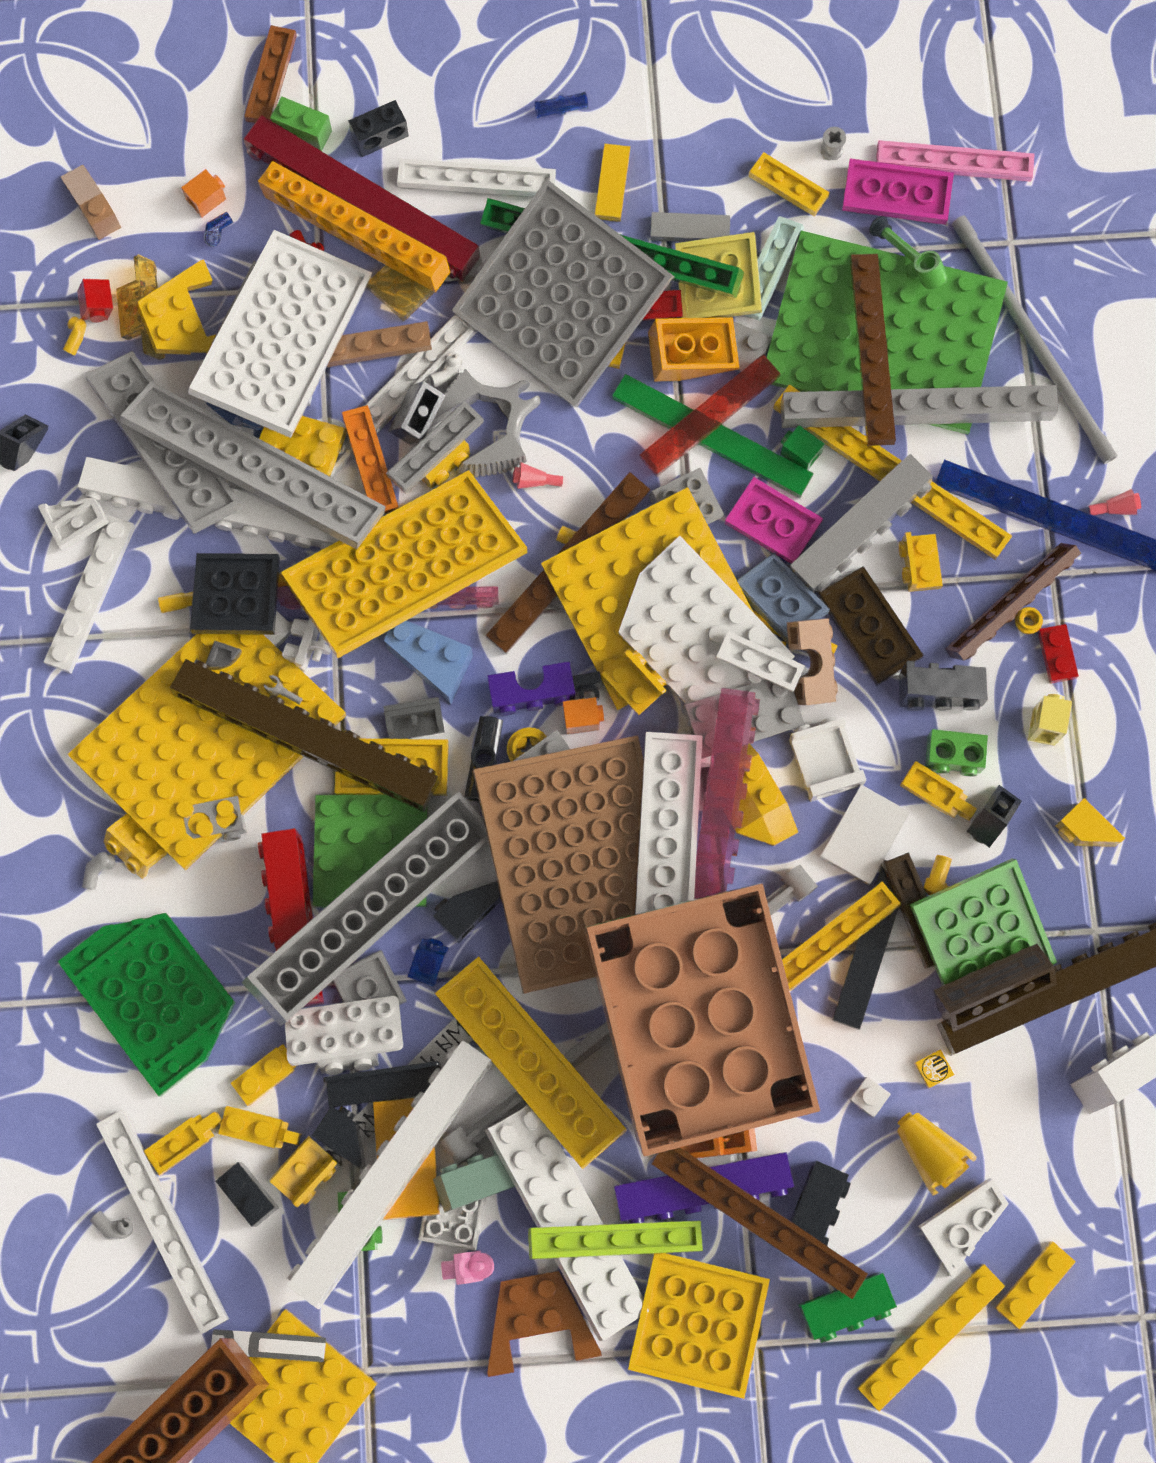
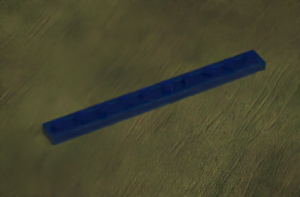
[935,459,1156,571]

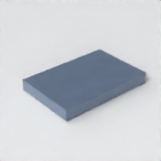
[737,553,830,644]

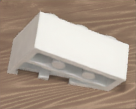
[1070,1032,1156,1115]

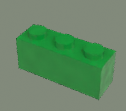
[798,1272,897,1343]

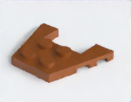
[487,1271,602,1377]

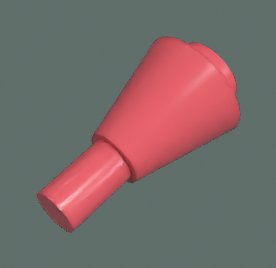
[512,462,563,489]
[1088,489,1141,516]

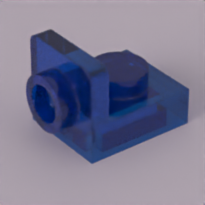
[407,938,449,987]

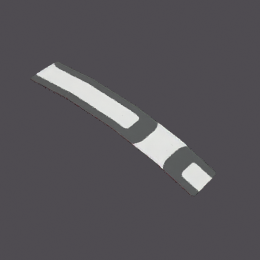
[211,1329,326,1362]

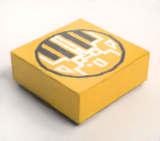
[914,1049,955,1089]

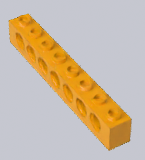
[258,161,450,293]

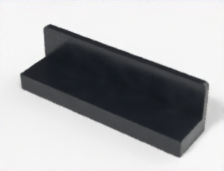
[323,1061,441,1108]

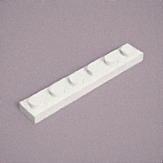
[397,158,556,197]
[44,515,136,674]

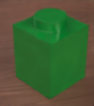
[780,425,825,470]

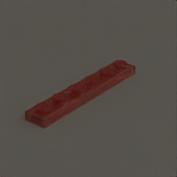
[639,354,781,477]

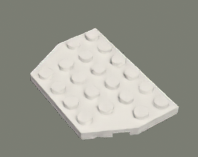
[618,536,795,704]

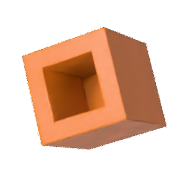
[181,169,226,218]
[563,697,604,734]

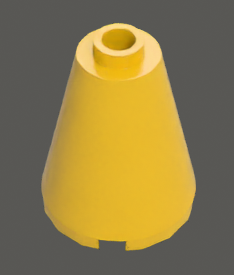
[897,1112,977,1196]

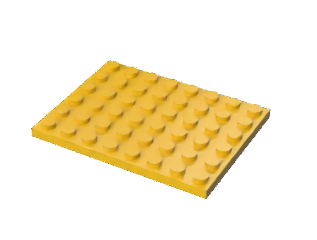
[67,634,347,871]

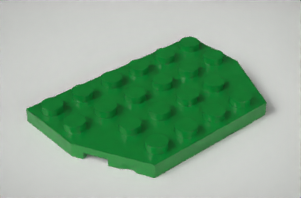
[57,913,236,1097]

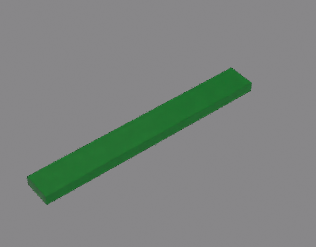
[612,374,814,498]

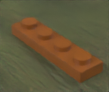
[244,25,297,123]

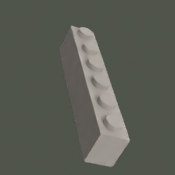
[790,453,933,593]

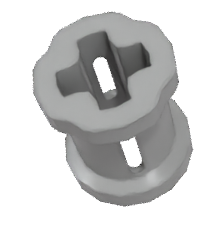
[821,127,847,160]

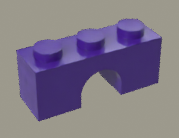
[487,661,575,716]

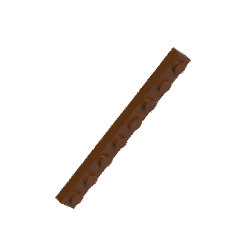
[850,254,896,446]
[486,472,650,654]
[651,1148,868,1299]

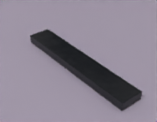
[832,860,899,1030]

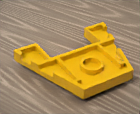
[137,259,216,355]

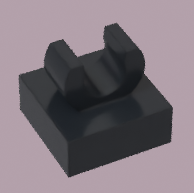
[572,671,602,701]

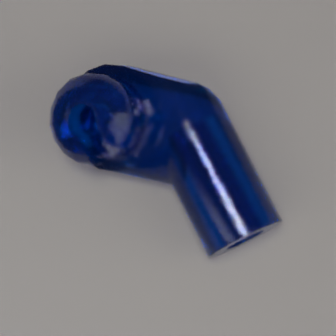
[204,211,233,247]

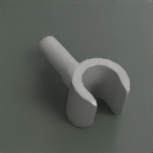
[264,675,303,705]

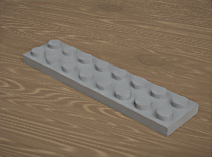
[85,351,242,534]

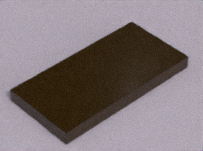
[817,566,924,686]

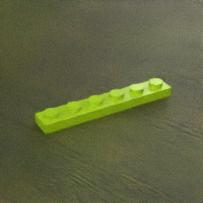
[528,1221,703,1260]

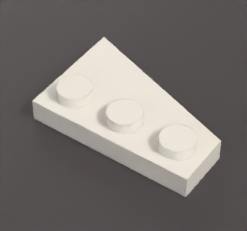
[918,1178,1009,1278]

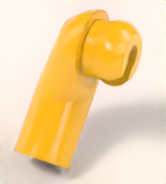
[63,316,87,355]

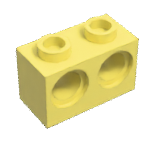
[1027,694,1072,746]

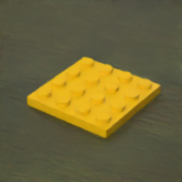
[628,1253,770,1399]
[229,1309,378,1463]

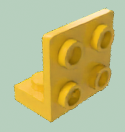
[601,649,667,716]

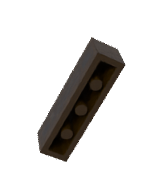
[934,944,1057,1032]

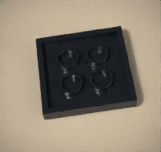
[190,553,280,635]

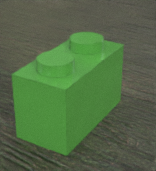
[270,96,332,151]

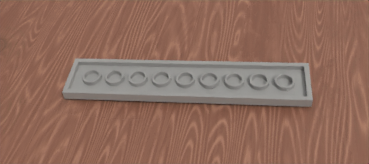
[120,381,386,549]

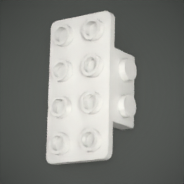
[285,996,403,1075]

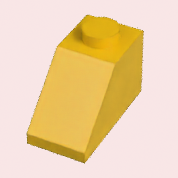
[1055,798,1125,847]

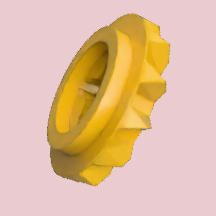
[507,727,547,762]

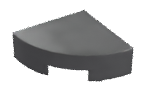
[206,641,242,670]

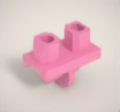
[441,1250,494,1285]

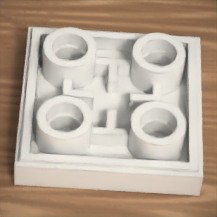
[418,1198,486,1251]

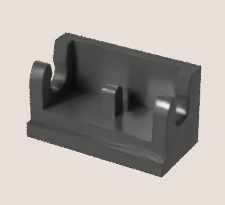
[383,697,445,739]

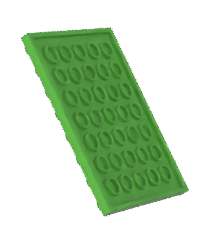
[760,230,1008,435]

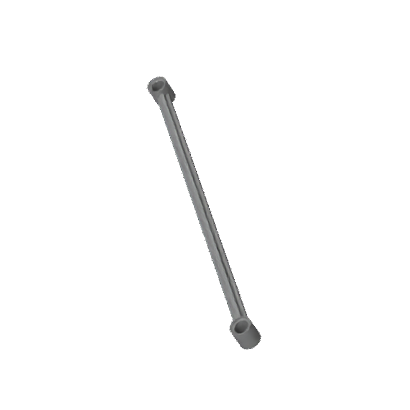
[440,864,818,1166]

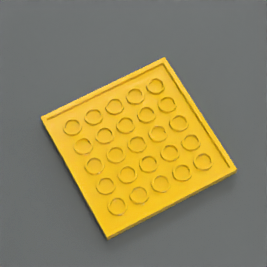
[541,487,754,711]

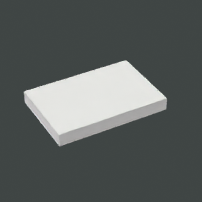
[820,785,910,886]

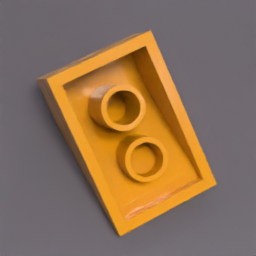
[648,317,740,382]

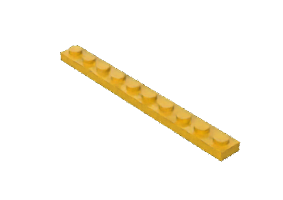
[773,384,1012,560]

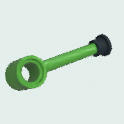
[869,216,947,289]

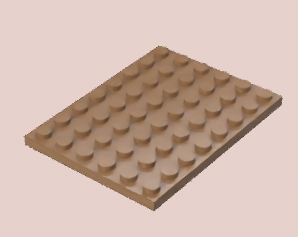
[473,735,644,994]

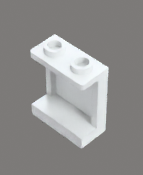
[789,716,866,802]

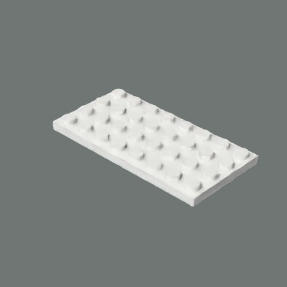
[188,230,372,438]

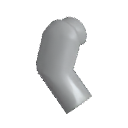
[82,852,115,890]
[90,1211,133,1240]

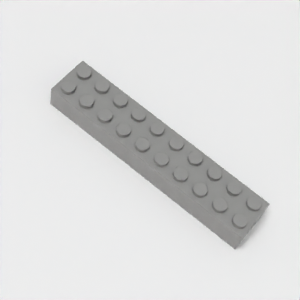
[241,791,488,1027]

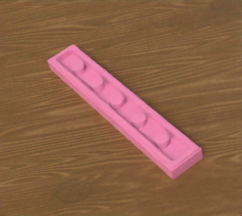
[876,140,1034,182]

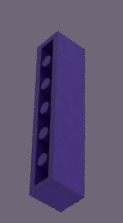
[614,1152,794,1224]

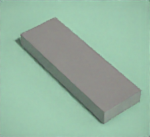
[650,212,730,242]

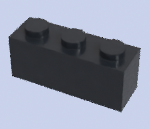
[790,1161,851,1246]

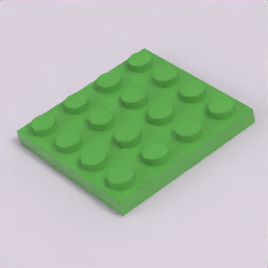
[313,795,428,908]
[910,858,1057,985]

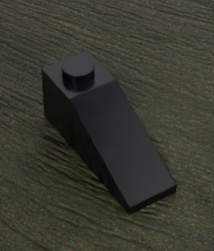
[433,881,502,943]

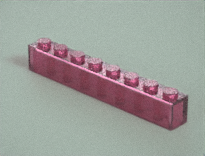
[694,688,760,899]

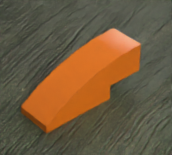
[680,1128,758,1159]

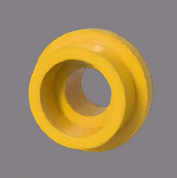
[1015,607,1043,634]

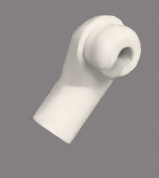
[430,352,463,388]

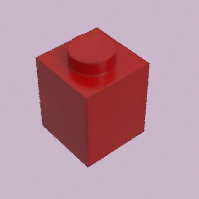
[77,279,113,323]

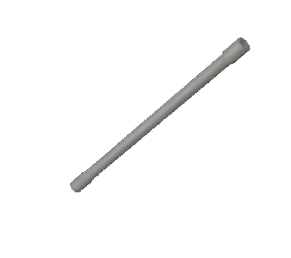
[952,215,1118,464]

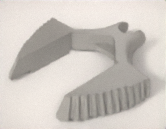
[429,368,540,478]

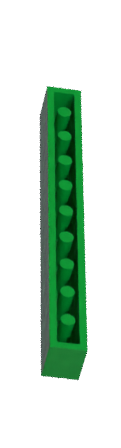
[480,198,744,298]

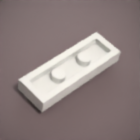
[716,631,805,692]

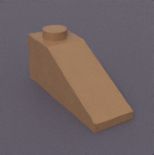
[61,165,122,240]

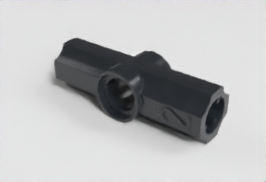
[464,716,504,802]

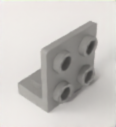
[648,467,724,525]

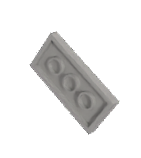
[682,679,805,759]

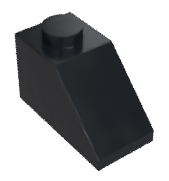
[0,414,49,471]
[966,785,1022,848]
[311,1105,366,1170]

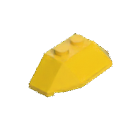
[709,743,798,846]

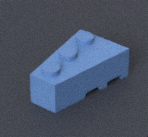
[384,620,473,705]

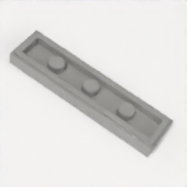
[386,401,484,494]

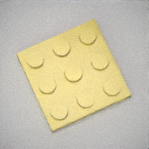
[675,232,762,318]

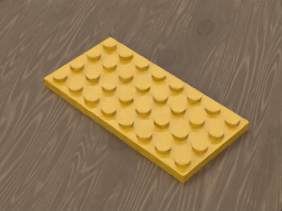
[281,470,527,658]

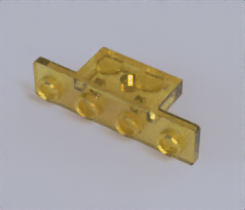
[116,254,165,360]

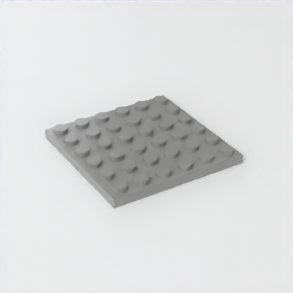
[452,179,674,408]

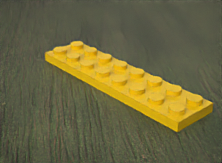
[435,956,627,1170]

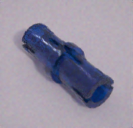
[534,92,588,118]

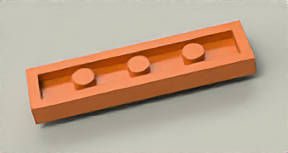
[342,405,399,514]

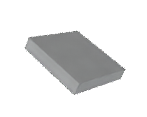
[333,950,407,1005]

